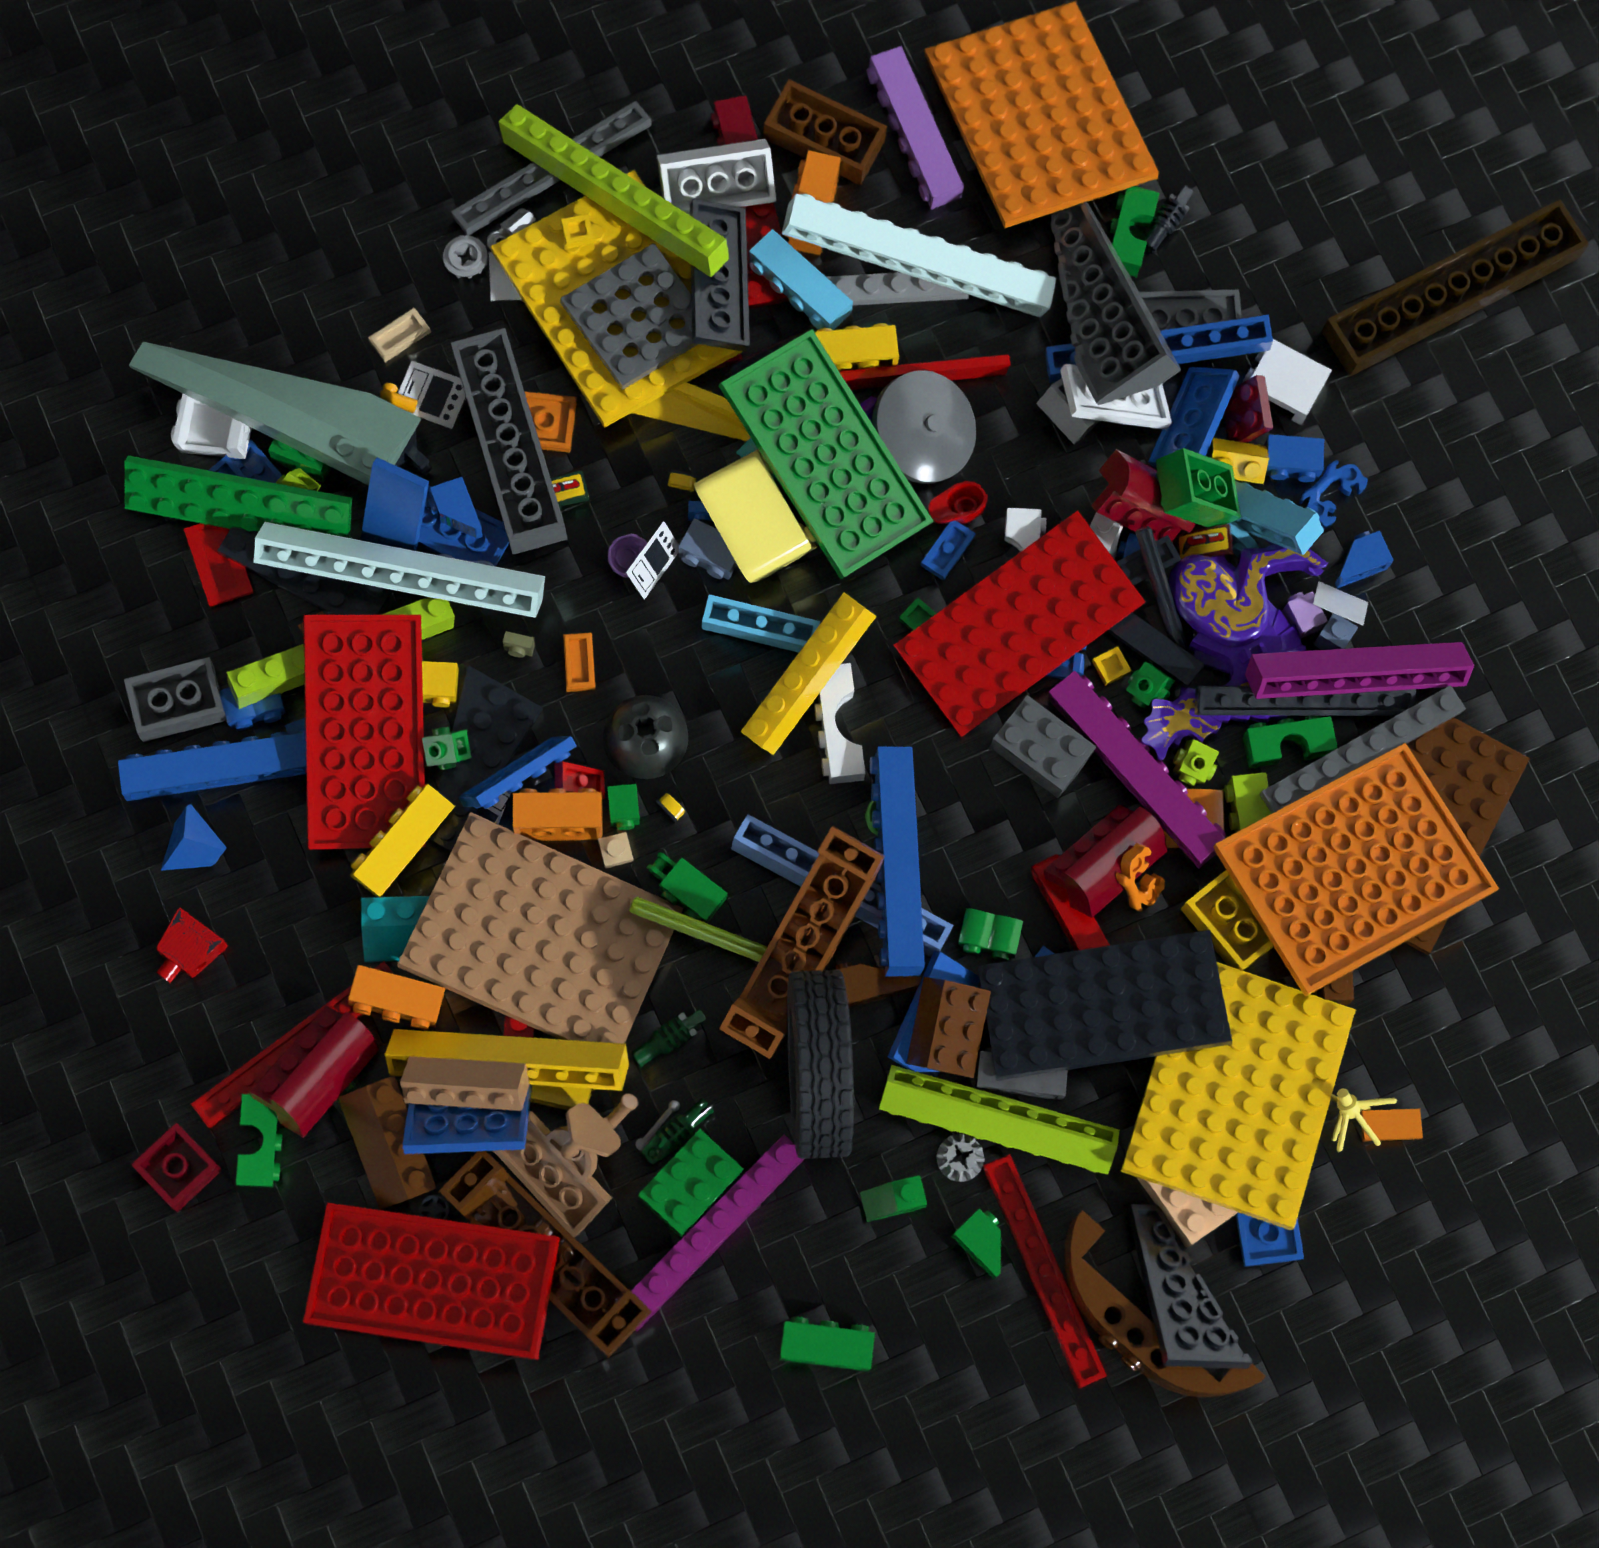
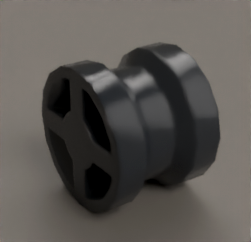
[419,1194,451,1220]

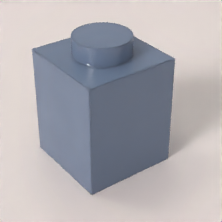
[1313,613,1358,650]

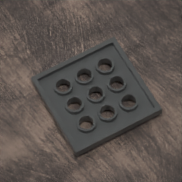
[560,243,698,390]

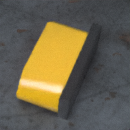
[668,469,697,491]
[656,793,686,823]

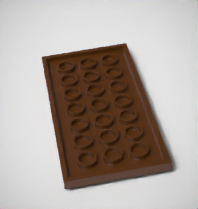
[1404,717,1530,955]

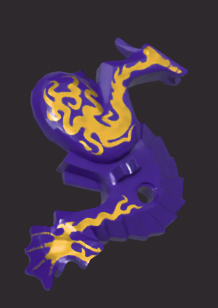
[1141,540,1328,760]

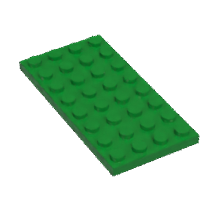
[718,329,934,579]

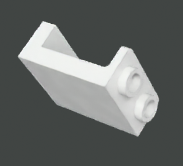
[1243,339,1332,425]
[171,393,252,459]

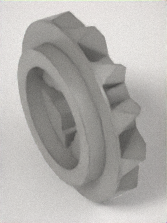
[443,236,488,279]
[937,1133,984,1182]

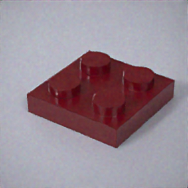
[1224,375,1273,443]

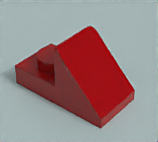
[554,761,605,799]

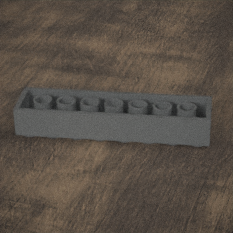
[451,328,567,554]

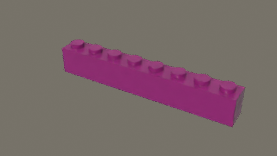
[1245,642,1474,699]
[1048,671,1226,869]
[631,1134,804,1331]

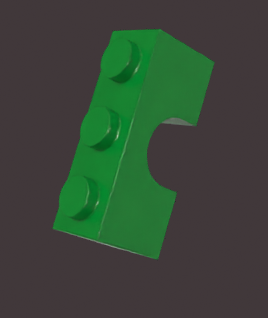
[1109,186,1160,277]
[1242,715,1338,769]
[236,1094,282,1187]

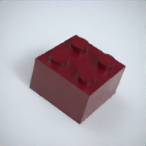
[132,1123,222,1212]

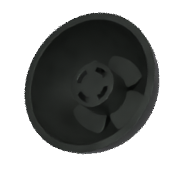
[603,695,688,779]

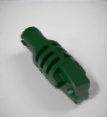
[630,1009,706,1068]
[640,1098,714,1165]

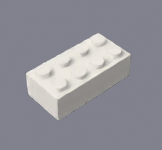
[657,139,776,215]

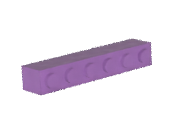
[867,46,964,209]

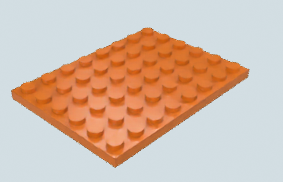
[925,2,1159,228]
[1213,743,1499,997]

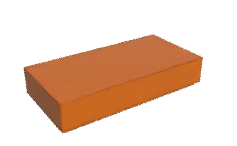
[563,633,595,692]
[1360,1109,1423,1141]

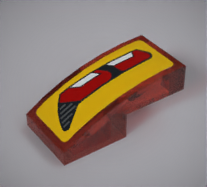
[1177,524,1234,560]

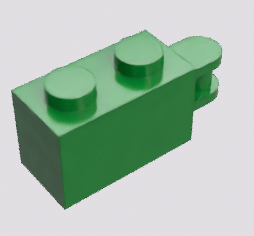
[646,852,728,923]

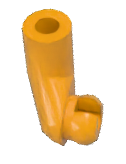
[380,383,418,413]

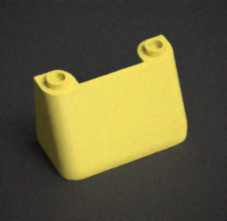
[694,450,817,583]

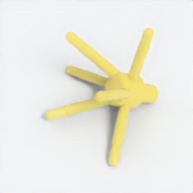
[1330,1088,1397,1152]

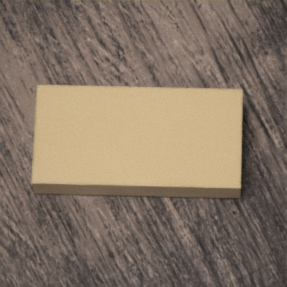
[368,308,431,362]

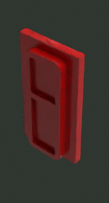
[184,523,254,607]

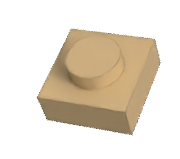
[598,832,633,869]

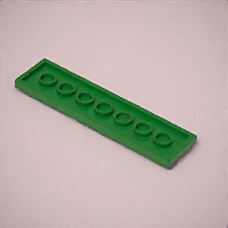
[125,455,352,538]

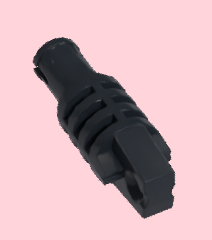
[1143,185,1193,254]

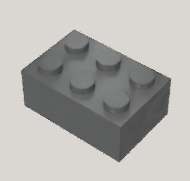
[124,657,227,742]
[990,695,1096,799]

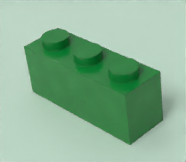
[779,1317,875,1371]

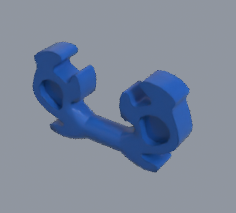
[1299,460,1368,529]

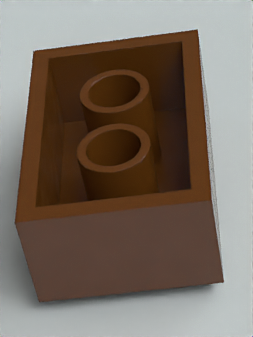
[906,977,991,1078]

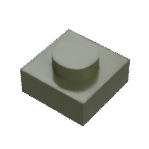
[503,631,535,658]

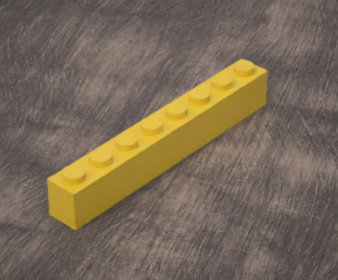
[385,1029,629,1091]

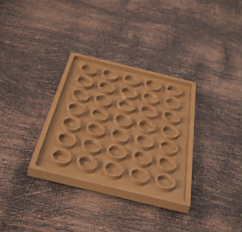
[397,812,684,1044]

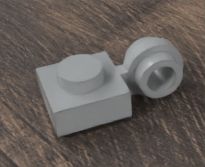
[487,208,536,250]

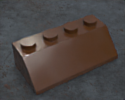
[338,1076,437,1210]

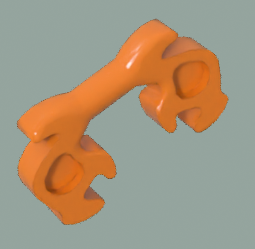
[1115,843,1165,912]

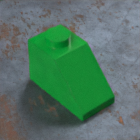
[860,1175,927,1222]
[952,1208,1001,1280]

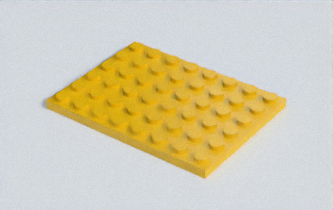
[491,170,749,428]
[1121,962,1356,1231]

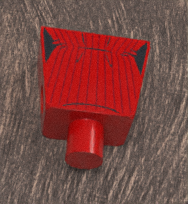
[156,908,228,983]

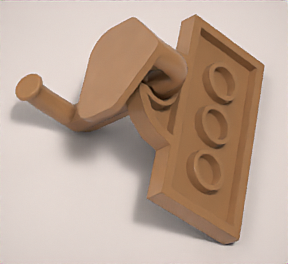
[494,1094,638,1237]

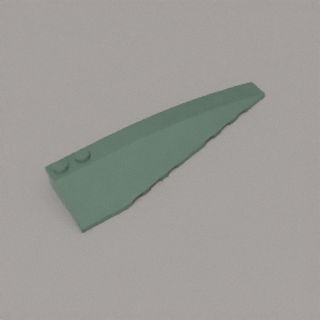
[129,342,421,486]

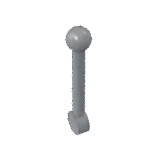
[635,1100,680,1150]

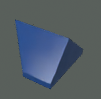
[161,804,226,871]

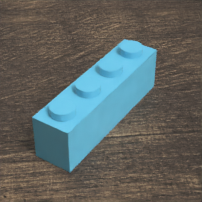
[749,229,853,330]
[1235,481,1324,555]
[702,594,820,652]

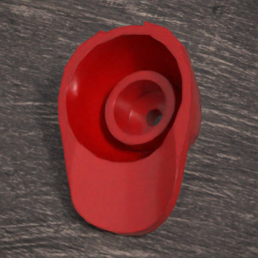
[929,481,988,523]

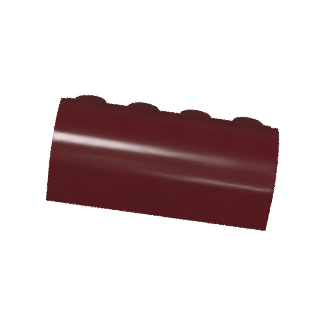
[1092,449,1196,541]
[1044,804,1167,918]
[250,1005,379,1137]

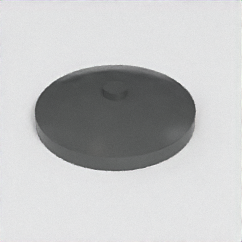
[872,371,976,484]

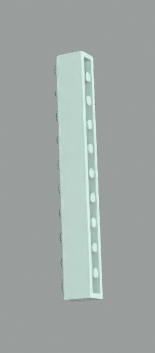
[782,194,1056,317]
[254,522,545,618]

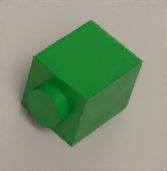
[607,784,640,830]

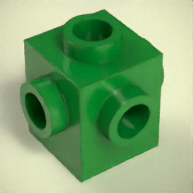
[1126,662,1176,709]
[422,727,471,770]

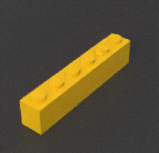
[741,592,876,755]

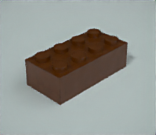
[763,80,887,185]

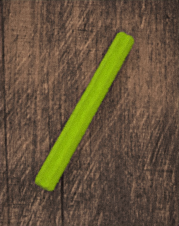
[630,897,767,962]

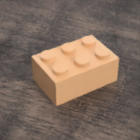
[1137,1177,1238,1248]

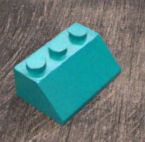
[361,896,430,963]

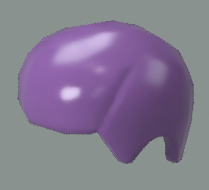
[608,534,647,578]

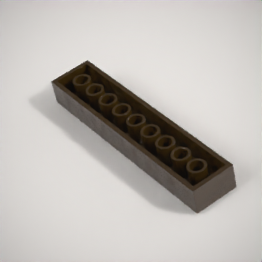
[1321,200,1589,377]

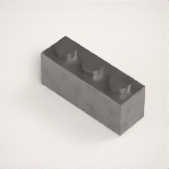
[975,1047,1068,1100]

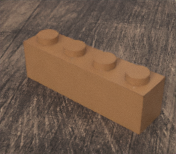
[400,1056,530,1111]

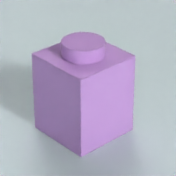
[1282,591,1328,639]

